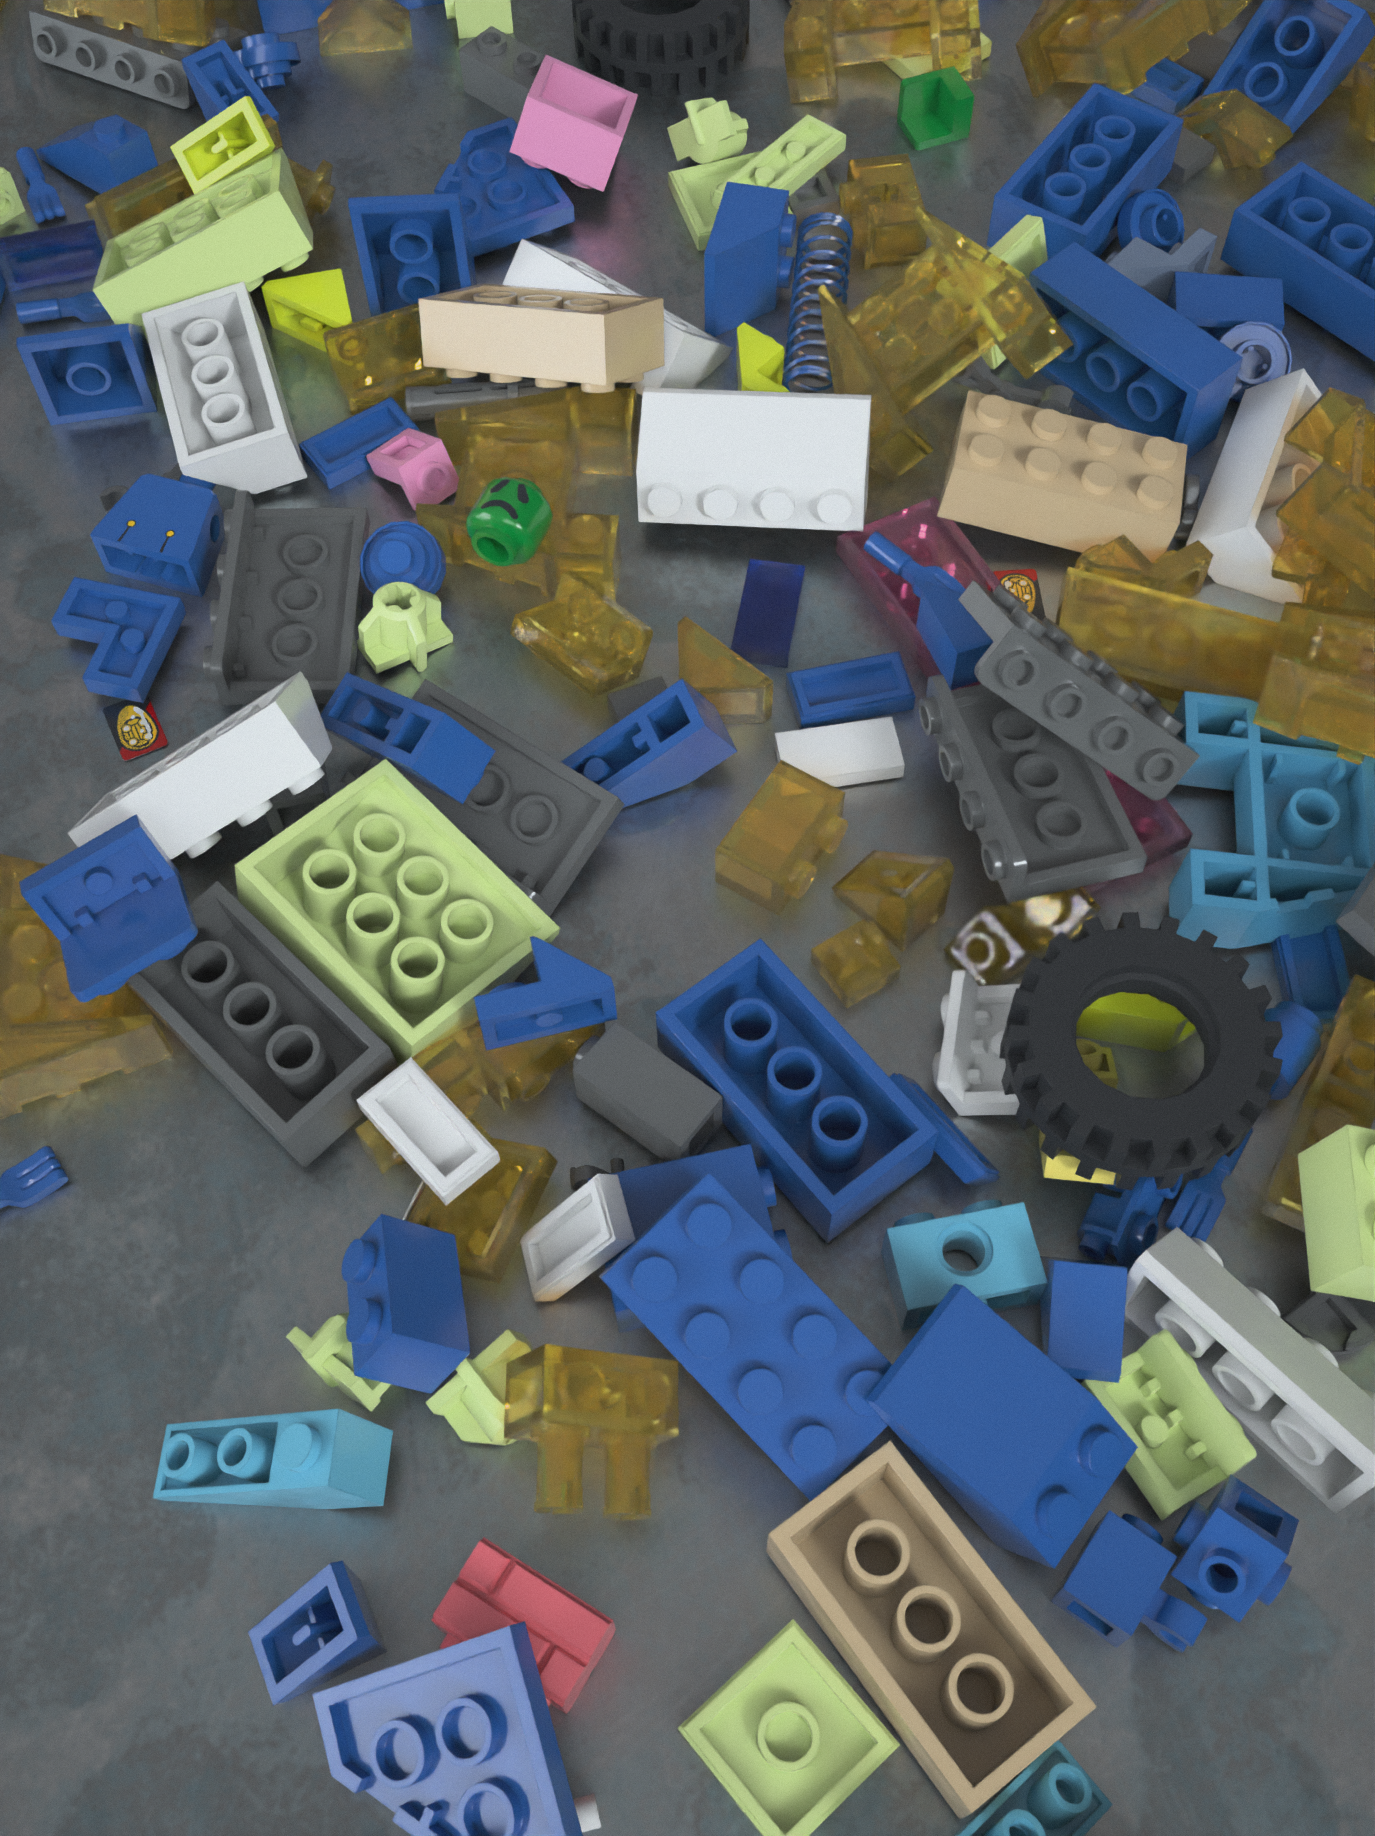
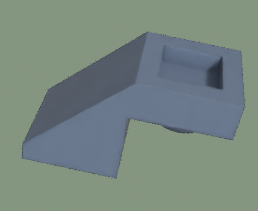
[1105,228,1218,304]

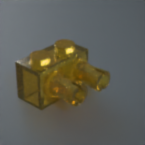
[504,1344,679,1521]

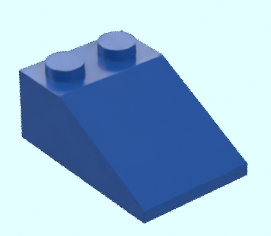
[1196,0,1375,152]
[348,193,477,332]
[866,1284,1138,1569]

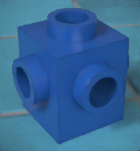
[1171,1474,1299,1623]

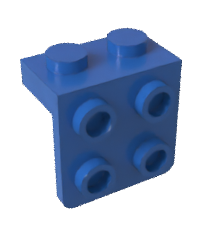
[19,814,198,1002]

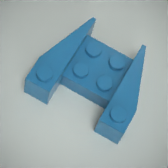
[1168,691,1375,949]

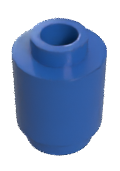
[1263,1001,1324,1100]

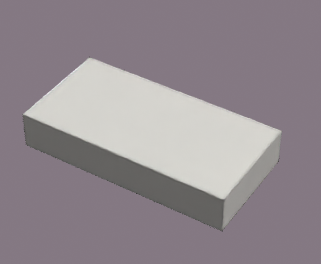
[774,717,905,794]
[356,1057,500,1205]
[519,1174,635,1302]

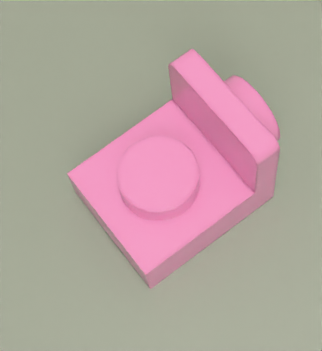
[366,428,461,514]

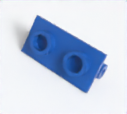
[1077,1173,1183,1273]

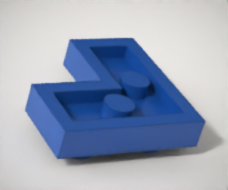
[51,577,187,703]

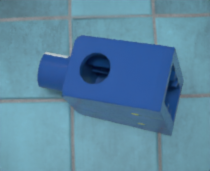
[90,473,225,598]

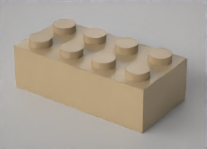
[418,283,665,393]
[937,390,1188,571]
[766,1441,1097,1820]

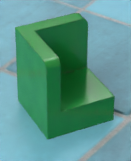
[897,66,975,151]

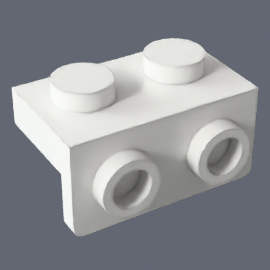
[932,970,1020,1116]

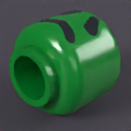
[466,477,553,567]

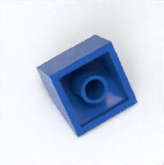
[704,182,797,337]
[16,323,157,426]

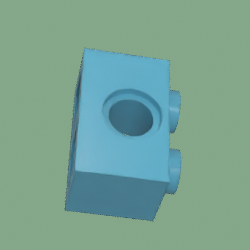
[881,1200,1048,1331]

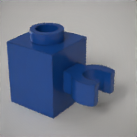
[1051,1510,1207,1653]

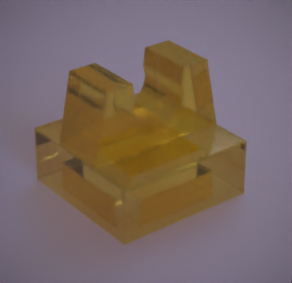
[810,919,901,1009]

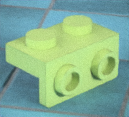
[1081,1329,1257,1521]

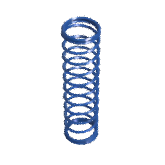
[782,212,853,394]

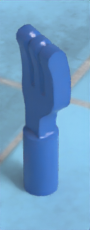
[16,147,66,224]
[16,292,112,324]
[863,531,966,599]
[1164,1128,1253,1242]
[0,1146,69,1209]

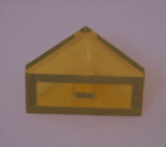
[318,0,413,57]
[677,616,773,724]
[831,850,955,952]

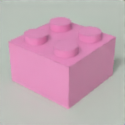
[510,55,638,192]

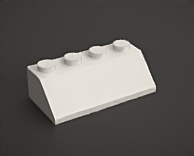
[502,239,733,396]
[142,281,307,494]
[1186,368,1358,608]
[636,388,871,532]
[68,671,333,860]
[1124,1227,1375,1514]

